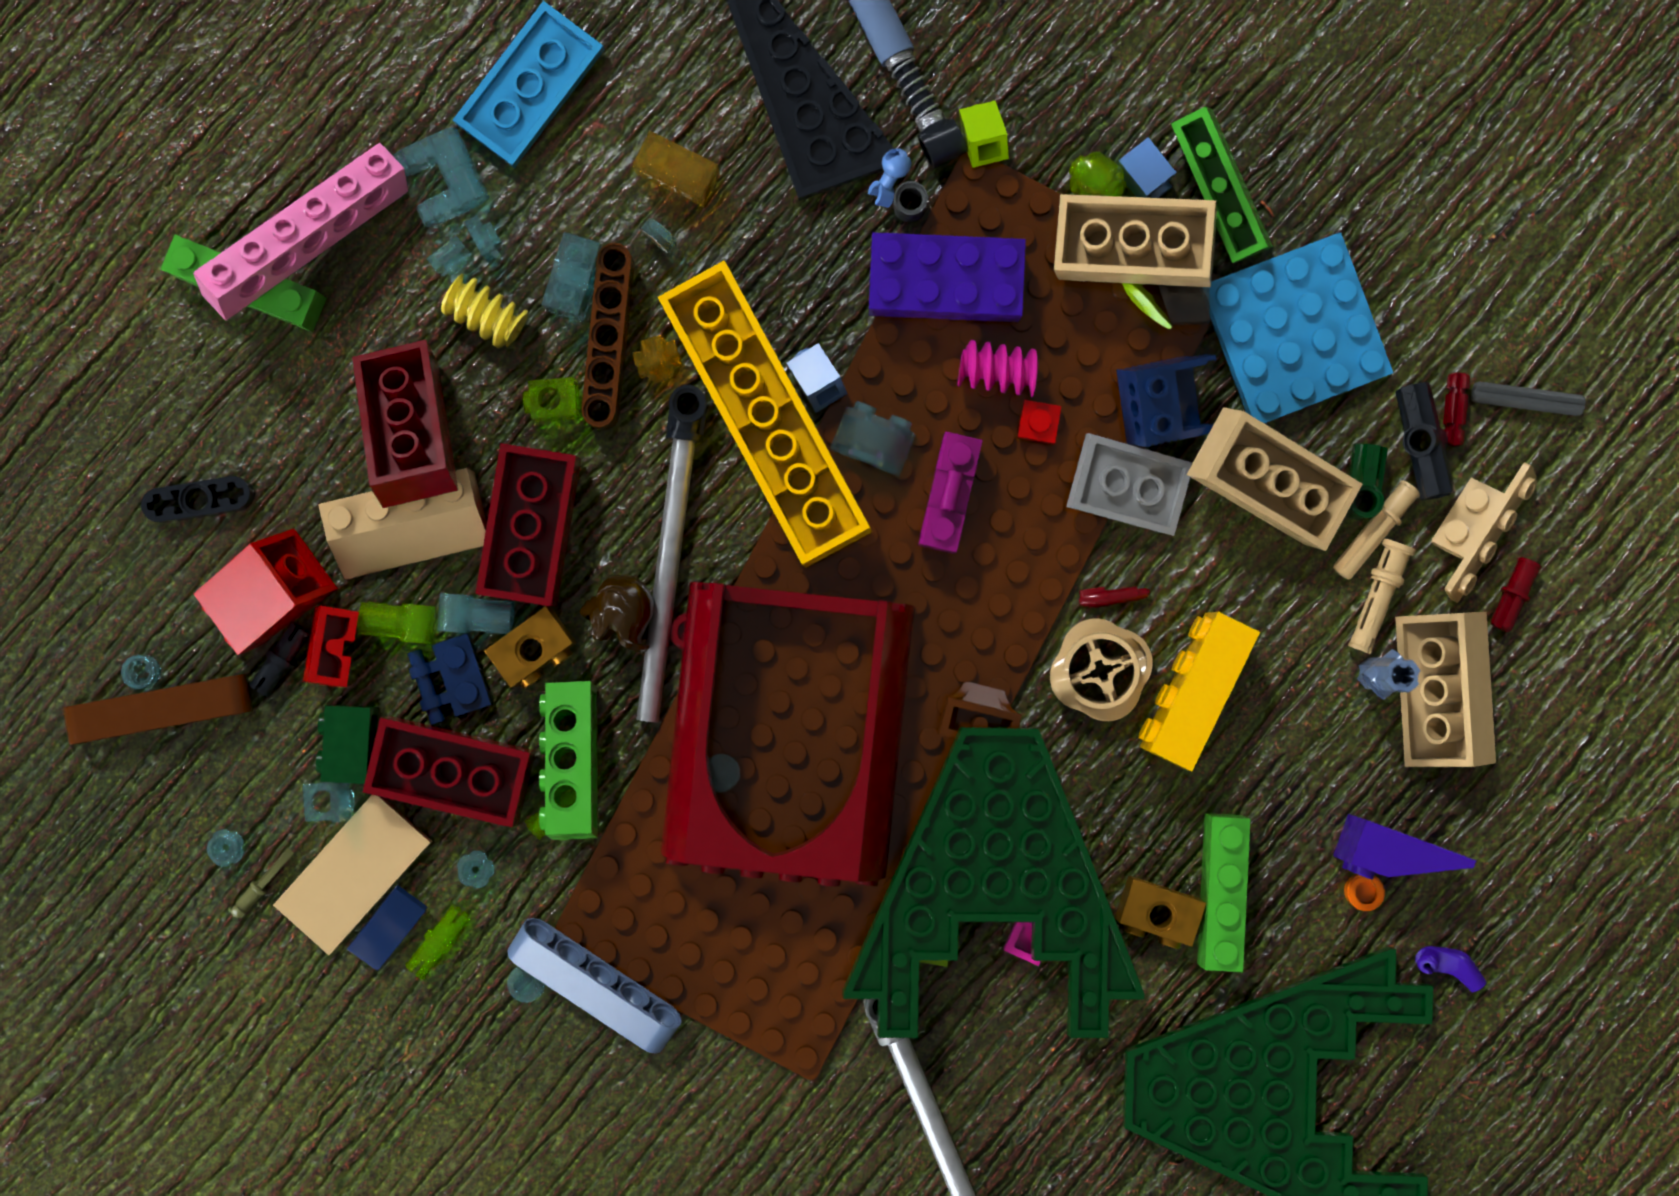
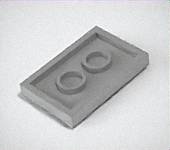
[1066,433,1193,536]

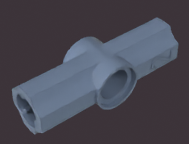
[1357,649,1421,700]

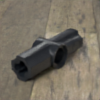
[1395,382,1456,501]

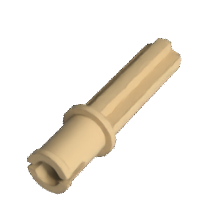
[1333,480,1420,580]

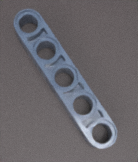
[507,918,682,1054]

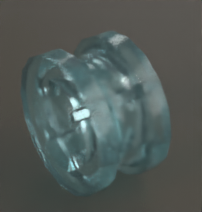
[121,655,161,689]

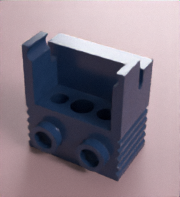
[1116,354,1216,447]

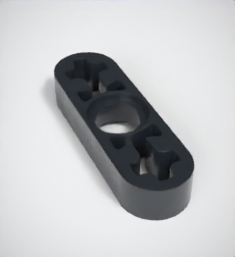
[141,476,255,523]

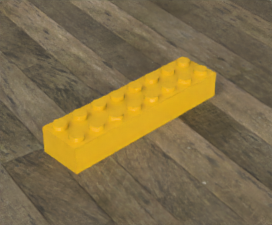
[658,260,873,568]

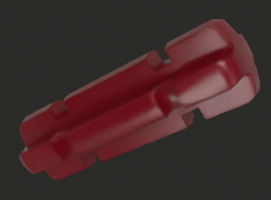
[1443,372,1470,447]

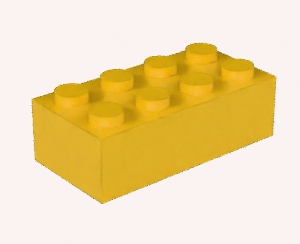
[1138,612,1260,771]

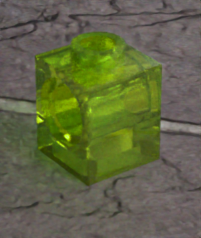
[523,377,581,423]

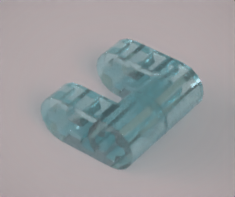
[393,128,489,227]

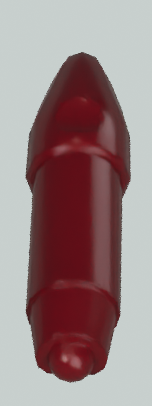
[1079,586,1150,608]

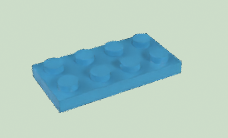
[453,1,605,168]

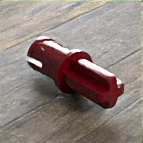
[1490,557,1542,632]

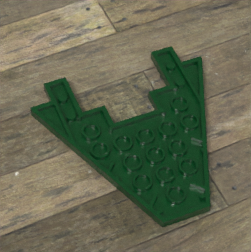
[842,727,1144,1038]
[1123,947,1433,1196]

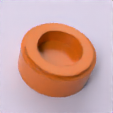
[1344,874,1385,911]

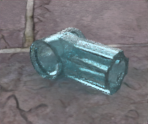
[437,593,515,634]

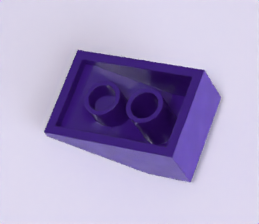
[1333,814,1476,880]

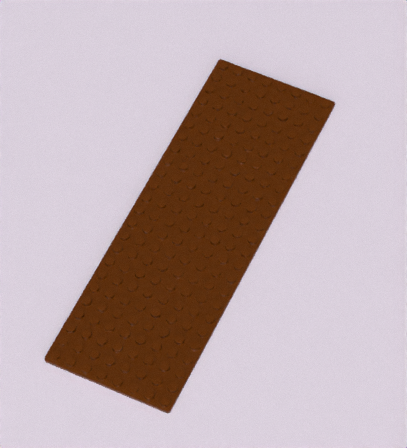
[555,153,1221,1080]

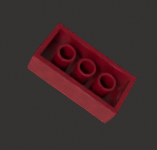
[352,339,458,508]
[475,443,582,607]
[363,716,536,828]

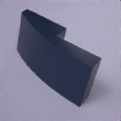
[347,885,428,971]

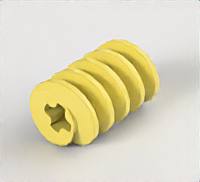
[441,273,529,348]

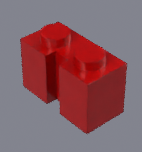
[303,606,359,688]

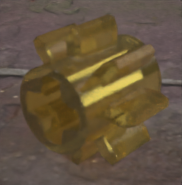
[633,335,682,383]

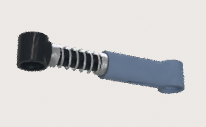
[848,0,968,169]

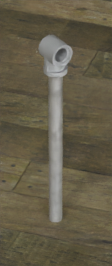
[863,999,976,1196]

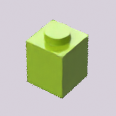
[959,100,1009,168]

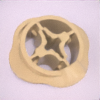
[1050,618,1153,721]

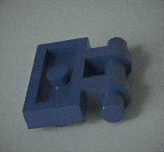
[407,633,493,725]

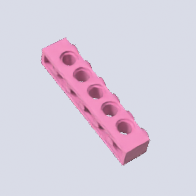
[193,142,408,321]

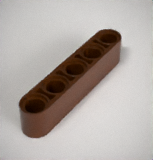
[581,242,635,431]
[63,674,253,745]

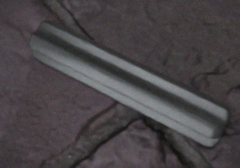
[1471,381,1586,416]

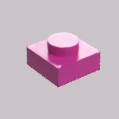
[1003,922,1041,966]

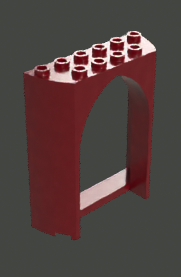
[661,582,915,886]

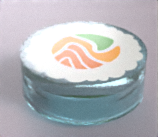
[640,218,677,254]

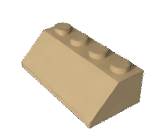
[318,468,487,580]
[1395,612,1496,767]

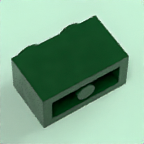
[316,704,379,784]

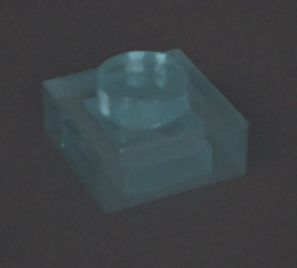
[464,215,501,262]
[426,236,472,277]

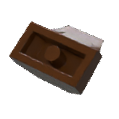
[937,681,1022,738]

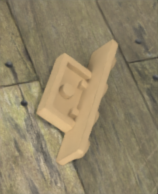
[1431,462,1537,603]

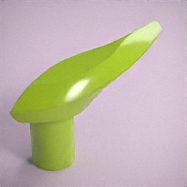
[1122,283,1173,330]

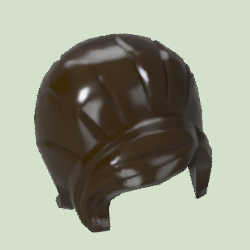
[580,574,654,653]

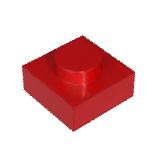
[1017,400,1062,445]

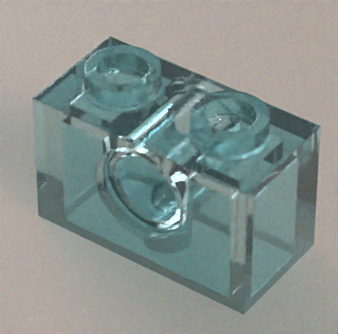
[541,232,602,322]

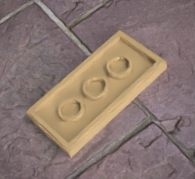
[273,795,433,955]

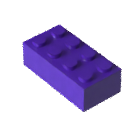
[868,232,1026,322]

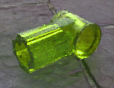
[357,602,436,644]

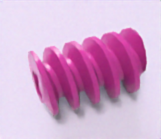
[957,340,1039,398]

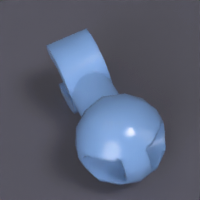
[868,148,912,208]

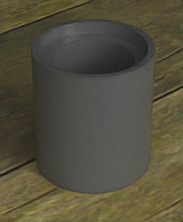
[893,181,928,223]

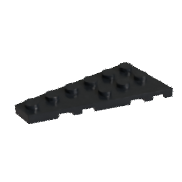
[726,0,894,201]

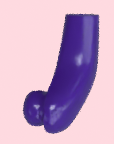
[1415,946,1487,993]

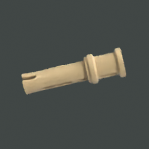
[1348,538,1416,654]

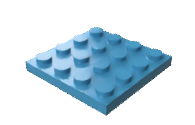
[1199,232,1394,423]

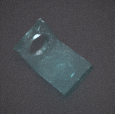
[302,782,355,823]

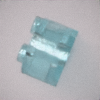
[829,401,916,477]

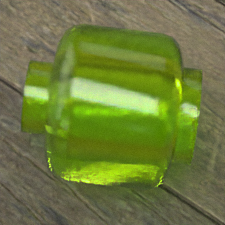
[1069,152,1126,197]

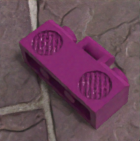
[918,432,983,554]

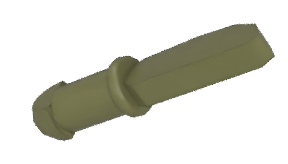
[230,848,294,919]

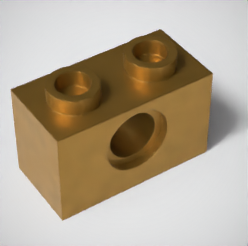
[484,606,577,689]
[1115,875,1206,949]

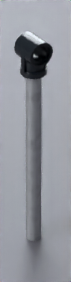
[636,385,708,722]

